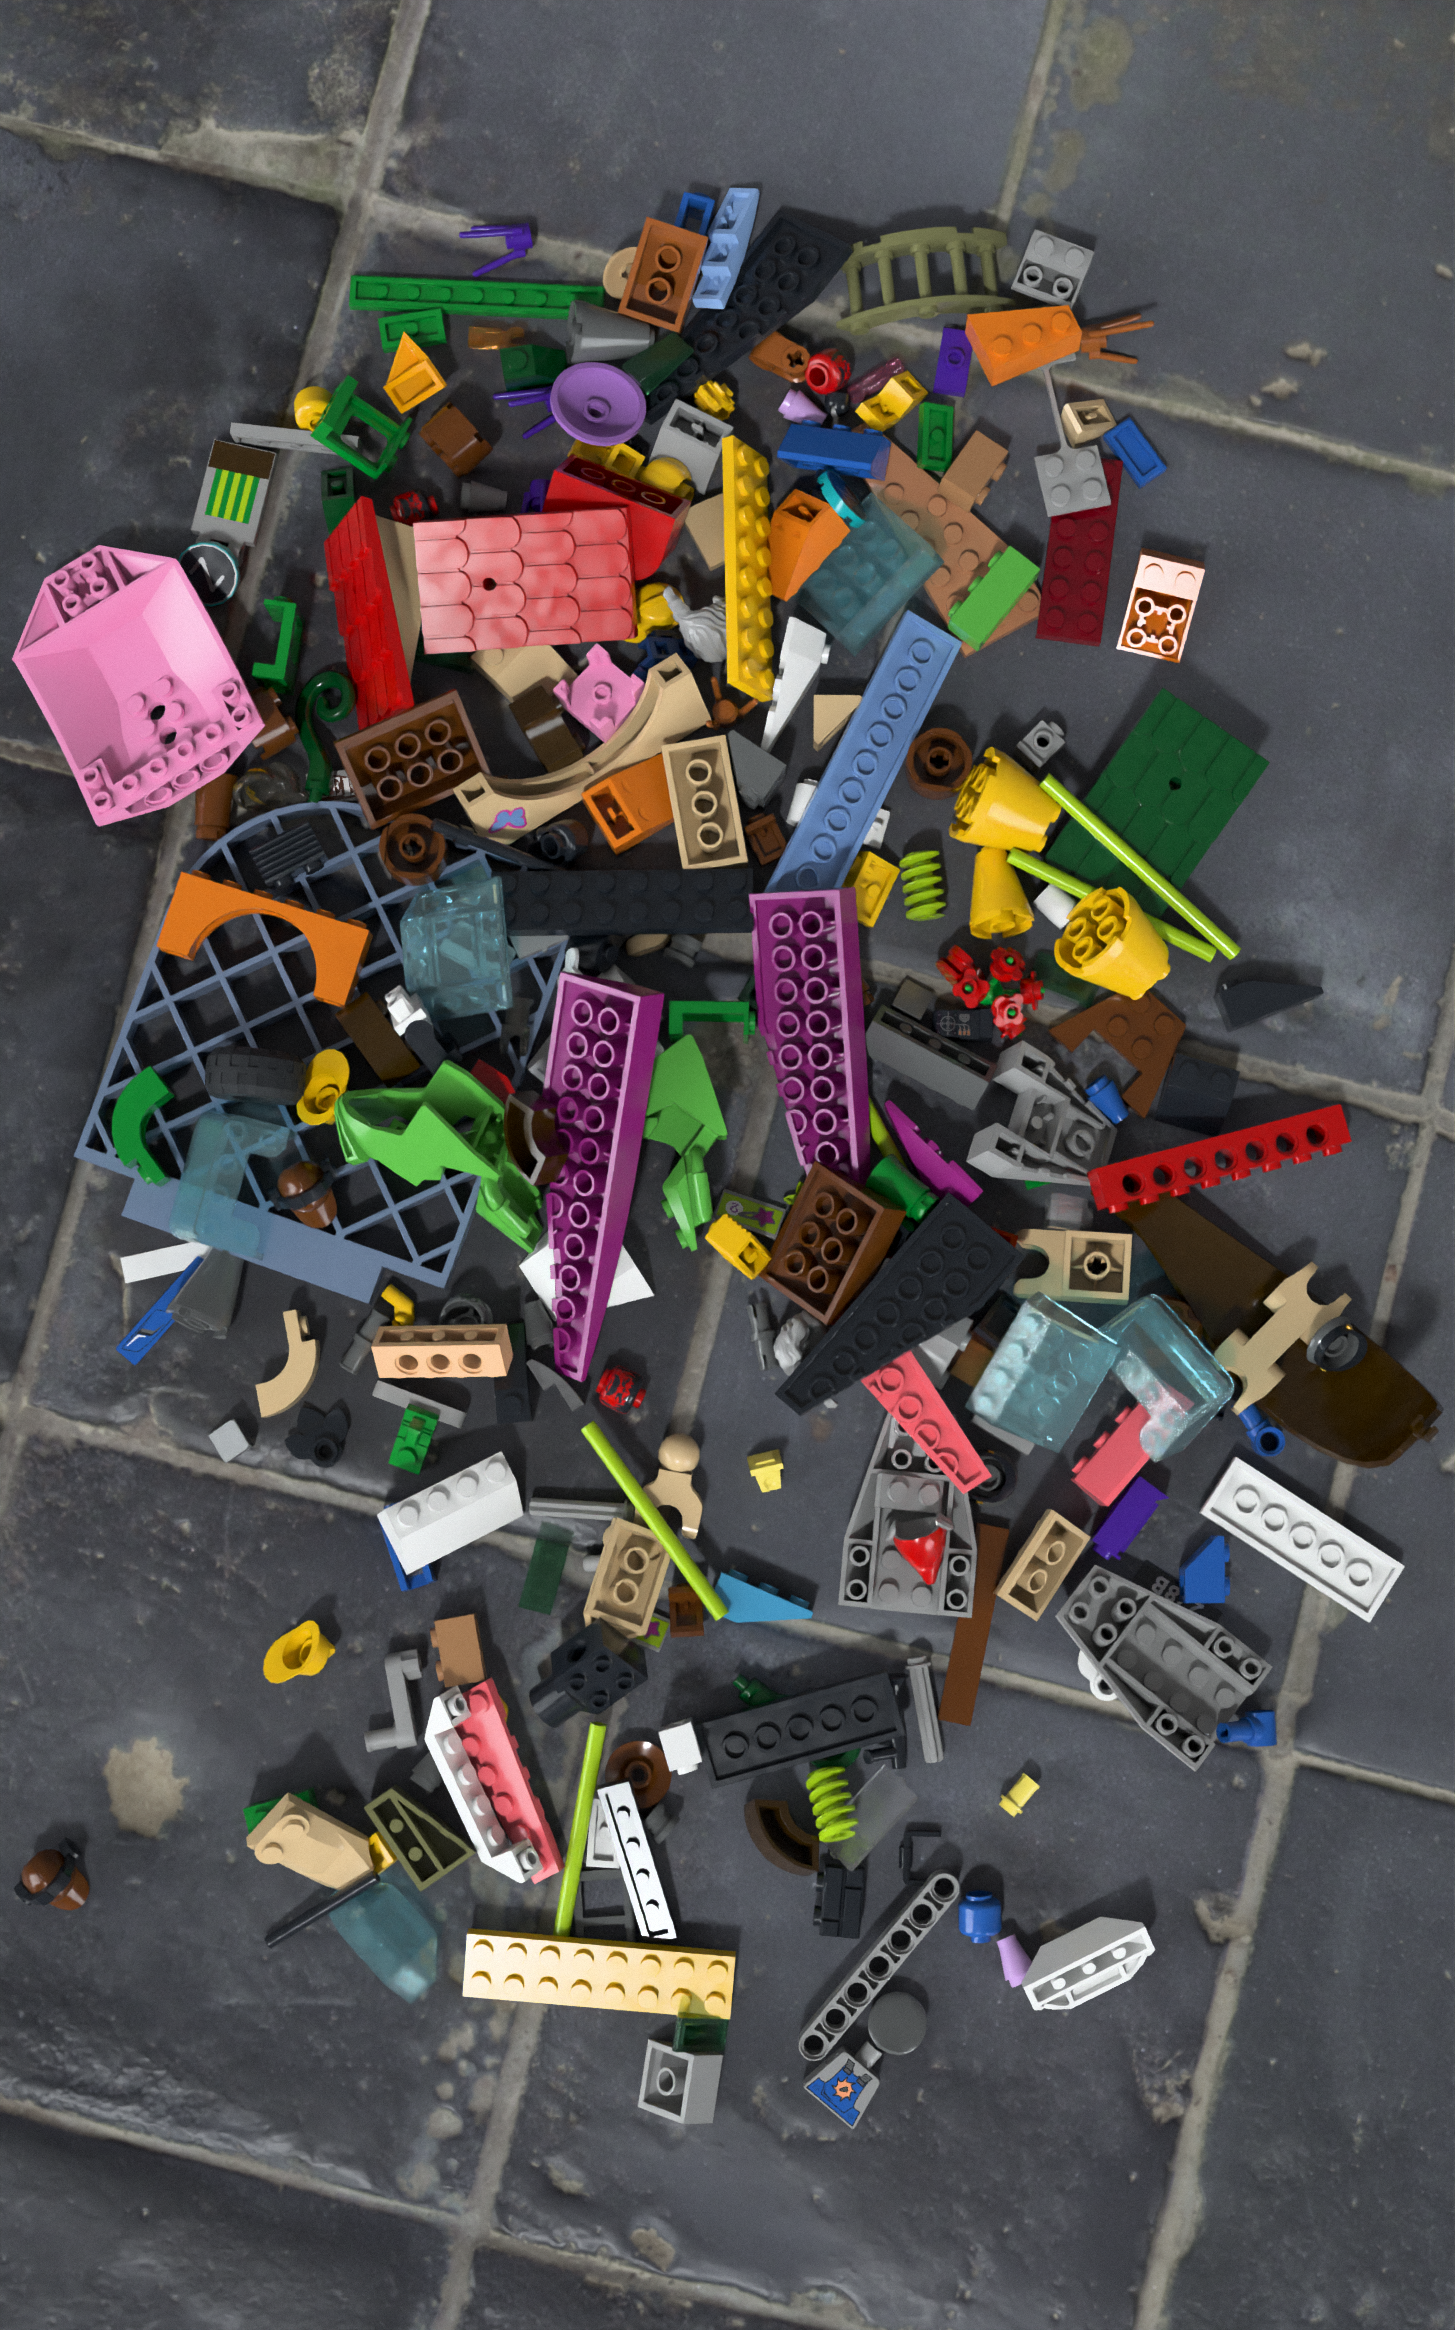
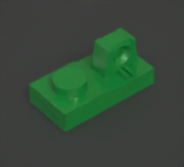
[388,1403,440,1475]

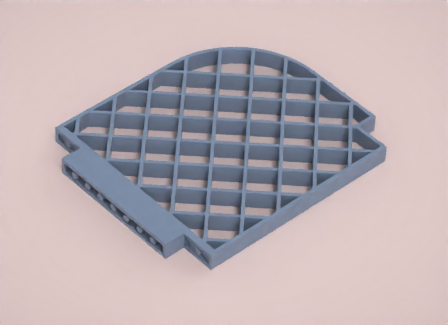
[74,801,571,1305]

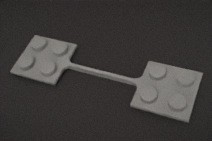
[1026,304,1111,517]

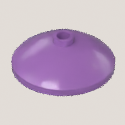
[550,362,646,446]

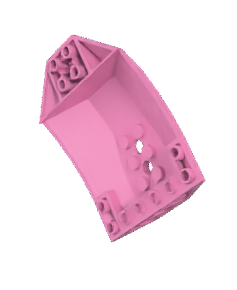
[12,545,265,827]

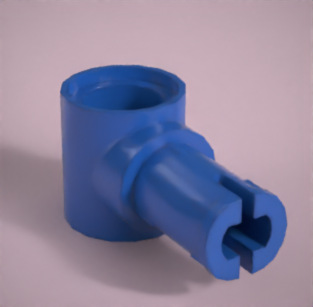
[1231,1403,1285,1456]
[1216,1710,1277,1747]

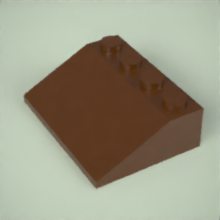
[334,688,492,830]
[758,1161,907,1325]

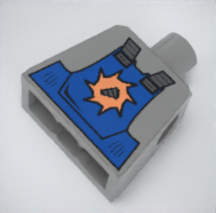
[803,2040,883,2129]

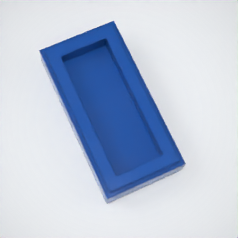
[1103,417,1167,489]

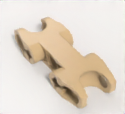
[1198,1261,1352,1416]

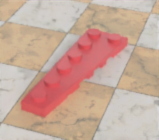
[861,1351,992,1495]
[454,1677,565,1884]

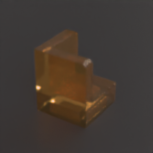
[949,1339,999,1389]

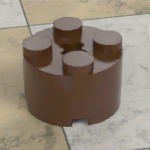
[418,401,494,479]
[250,685,299,761]
[905,728,972,800]
[379,814,449,886]

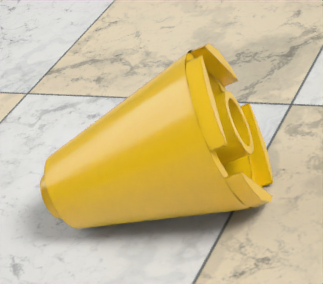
[969,846,1034,939]

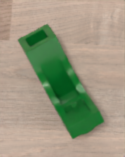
[112,1066,175,1187]

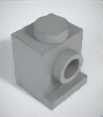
[1013,720,1065,775]

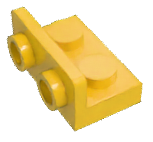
[841,851,900,927]

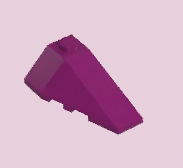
[883,1100,983,1207]

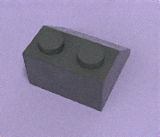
[728,729,786,811]

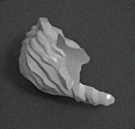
[663,586,727,663]
[773,1310,839,1408]

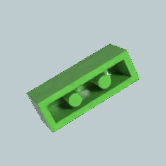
[947,545,1041,652]

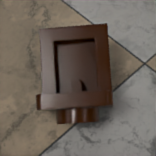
[744,813,787,868]
[668,1583,704,1638]

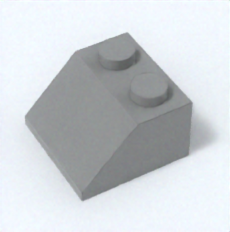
[638,2039,723,2125]

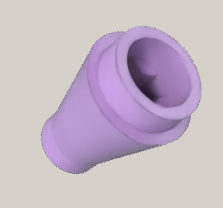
[778,388,827,425]
[997,1934,1032,1988]

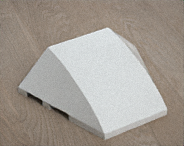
[519,1231,655,1321]

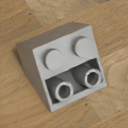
[1011,229,1094,311]
[648,399,734,495]

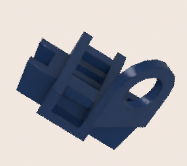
[629,629,698,682]

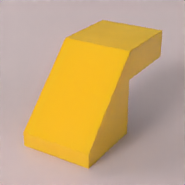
[855,370,929,432]
[567,439,645,478]

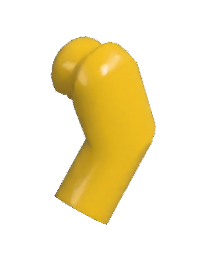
[381,1284,415,1326]

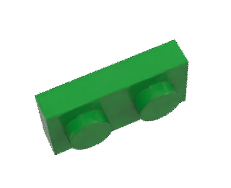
[378,308,447,353]
[917,402,954,473]

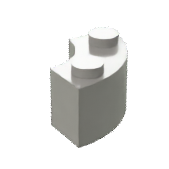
[911,1318,973,1390]

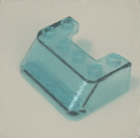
[169,1111,298,1261]
[1069,1294,1234,1463]

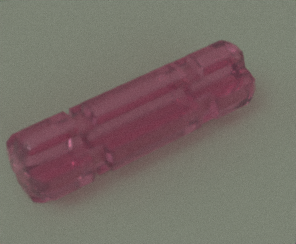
[846,357,905,404]

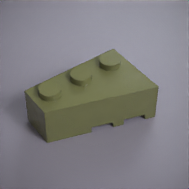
[364,1784,477,1892]

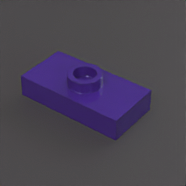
[933,327,972,398]

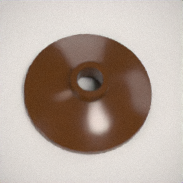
[605,1741,672,1809]

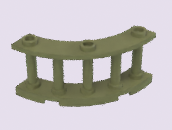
[836,227,1016,335]

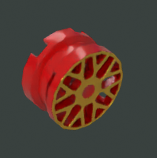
[935,945,985,986]

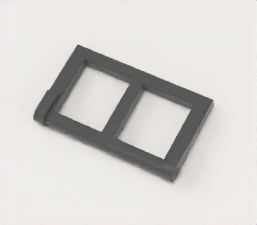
[574,1867,636,1943]

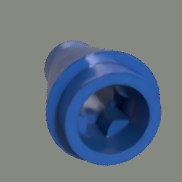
[1084,1074,1130,1124]

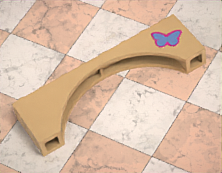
[453,653,711,845]

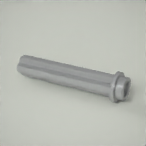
[529,1497,635,1523]
[905,1655,944,1763]

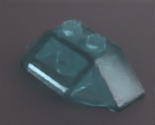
[328,1882,437,2004]

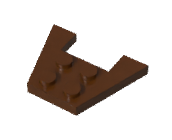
[1048,990,1187,1120]

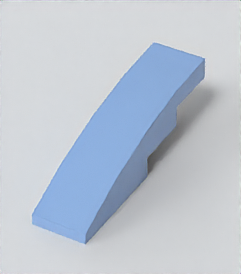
[692,188,760,309]

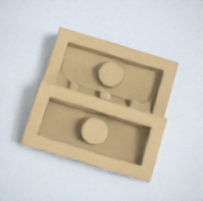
[684,493,725,571]

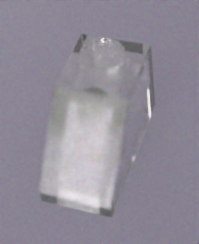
[1043,1193,1093,1231]

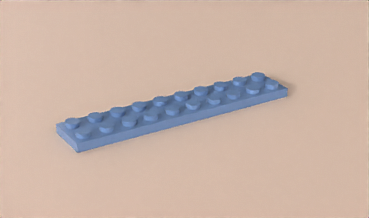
[763,610,963,893]

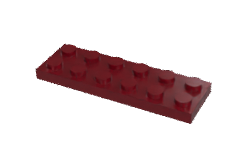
[1035,458,1123,647]

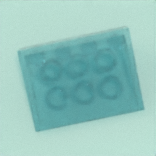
[792,492,944,657]
[965,1291,1122,1453]

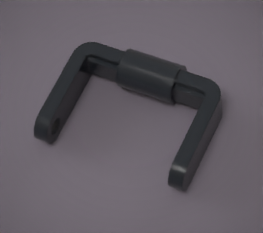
[899,1830,941,1886]

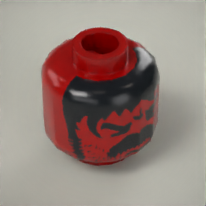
[804,348,852,395]
[389,488,439,527]
[596,1365,647,1414]

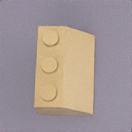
[993,1509,1091,1621]

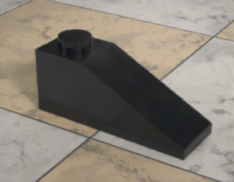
[1213,979,1324,1033]
[494,1323,533,1424]

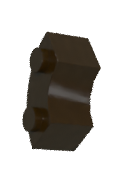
[508,685,586,774]
[334,992,420,1088]
[503,1090,569,1186]
[744,1799,819,1876]

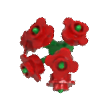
[952,947,1046,1040]

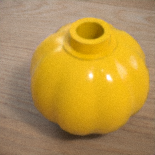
[634,457,694,501]

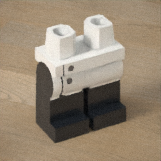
[384,985,463,1075]

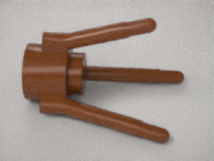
[1080,313,1154,364]
[706,676,759,731]

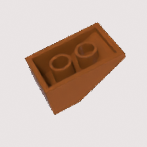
[618,217,709,333]

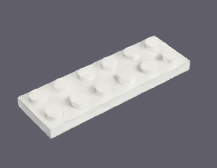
[1199,1457,1405,1622]

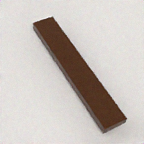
[937,1523,1009,1726]

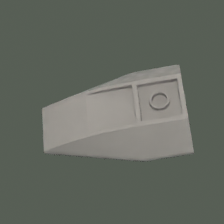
[838,1412,977,1618]
[1055,1565,1272,1771]

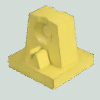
[747,1449,784,1492]

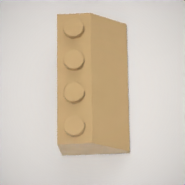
[661,735,748,869]

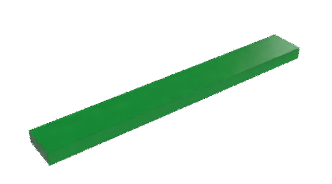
[349,275,605,320]

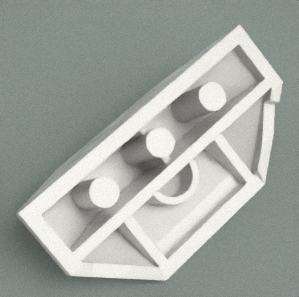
[1021,1917,1155,2010]

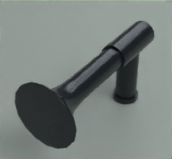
[863,1673,909,1769]

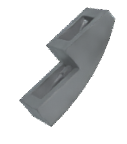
[526,1359,585,1412]

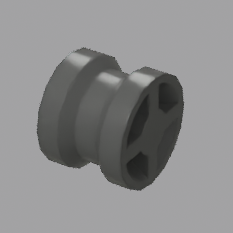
[663,934,703,968]
[643,1801,680,1844]

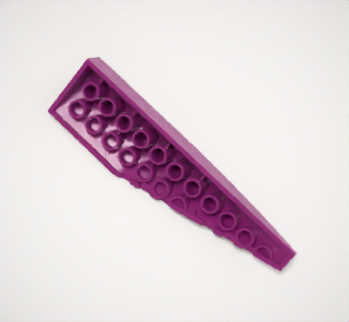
[749,887,870,1185]
[542,971,665,1382]

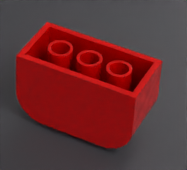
[542,453,691,580]

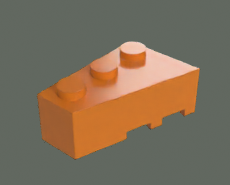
[965,305,1082,387]

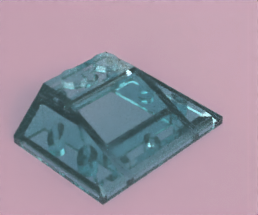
[400,876,513,1023]

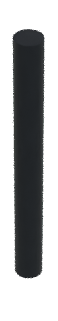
[264,1870,381,1949]

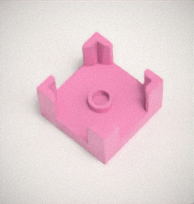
[553,643,645,743]

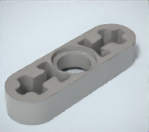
[372,1380,467,1429]

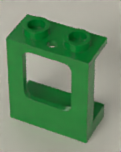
[310,375,412,480]
[252,596,305,695]
[669,1001,755,1044]

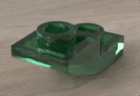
[518,1538,569,1615]

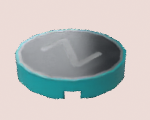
[817,469,868,528]
[178,541,241,607]

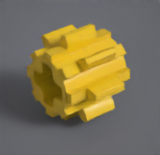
[693,380,735,421]

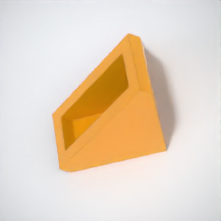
[383,332,447,414]

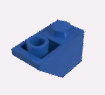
[1179,1535,1230,1603]

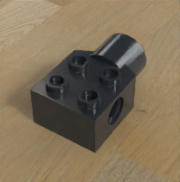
[529,1617,648,1728]

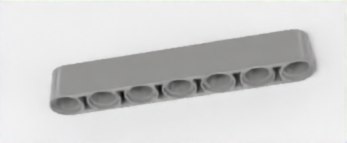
[798,1869,959,2061]

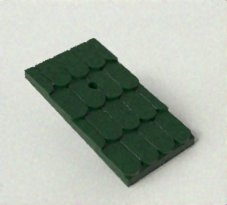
[1041,688,1270,919]

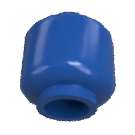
[958,1890,1002,1943]

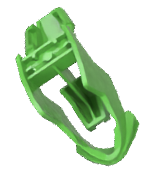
[642,1034,728,1252]
[334,1060,544,1253]

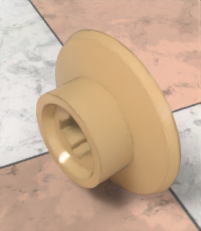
[603,247,637,299]

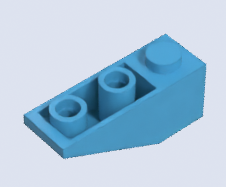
[706,1568,813,1623]

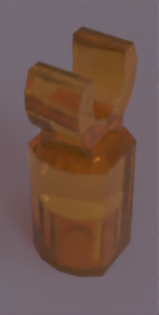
[468,325,525,351]

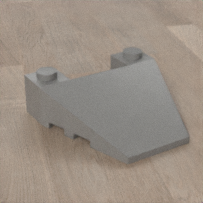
[966,1040,1117,1186]

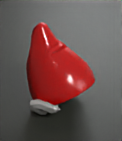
[885,1512,955,1585]

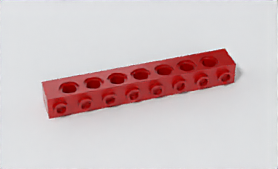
[1087,1104,1352,1214]

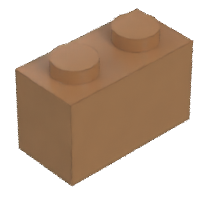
[937,430,1009,513]
[430,1613,487,1688]

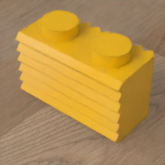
[705,1214,772,1280]

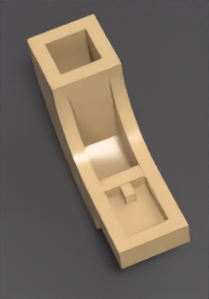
[256,1310,320,1418]

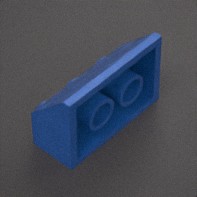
[777,420,891,481]

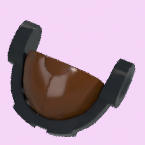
[267,1157,340,1228]
[14,1837,89,1910]

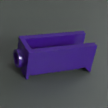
[1089,1476,1169,1561]

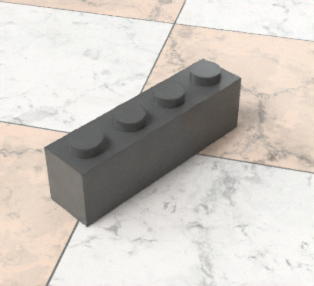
[865,1005,998,1111]

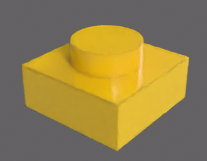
[368,1831,398,1874]

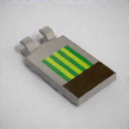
[191,439,278,567]

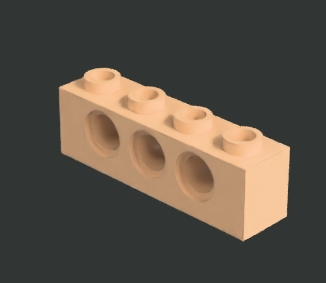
[371,1324,513,1379]

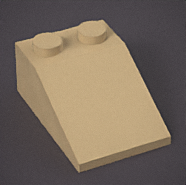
[471,645,578,715]

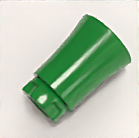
[865,1154,940,1224]

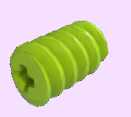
[899,850,946,921]
[806,1767,859,1842]

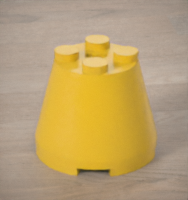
[949,747,1062,854]
[1054,887,1171,1000]

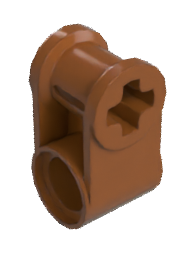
[748,331,810,384]

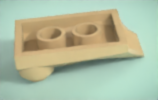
[583,1517,671,1640]
[246,1792,374,1890]

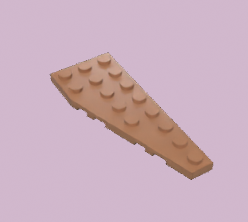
[852,423,1041,658]

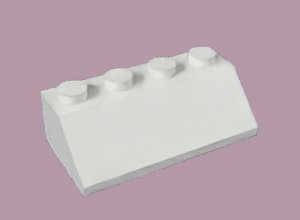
[377,1451,524,1575]

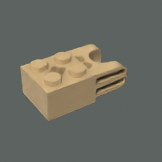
[1013,1229,1132,1305]

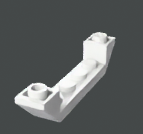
[424,1685,543,1883]

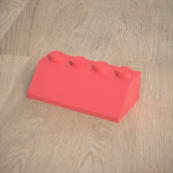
[1070,1379,1195,1506]

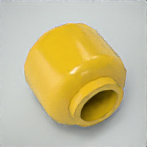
[294,386,332,431]

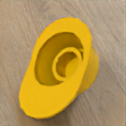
[624,582,684,643]
[296,1049,350,1125]
[263,1620,336,1684]

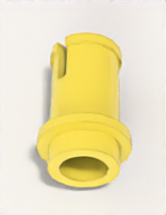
[999,1773,1040,1817]

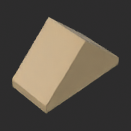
[1060,399,1117,449]
[813,695,862,752]

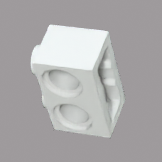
[658,1717,703,1775]

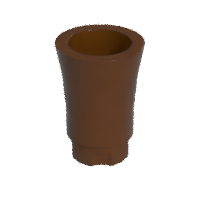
[194,773,239,841]

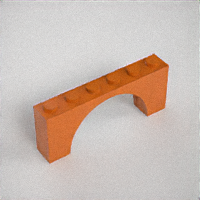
[156,870,373,1008]

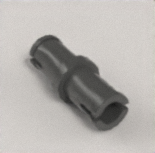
[746,1302,780,1371]
[339,1308,391,1375]

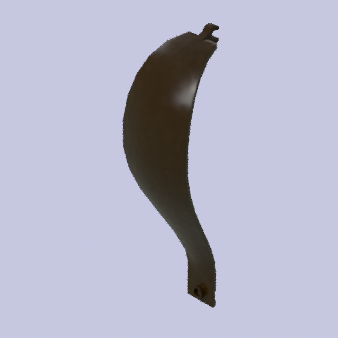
[1090,1156,1444,1469]

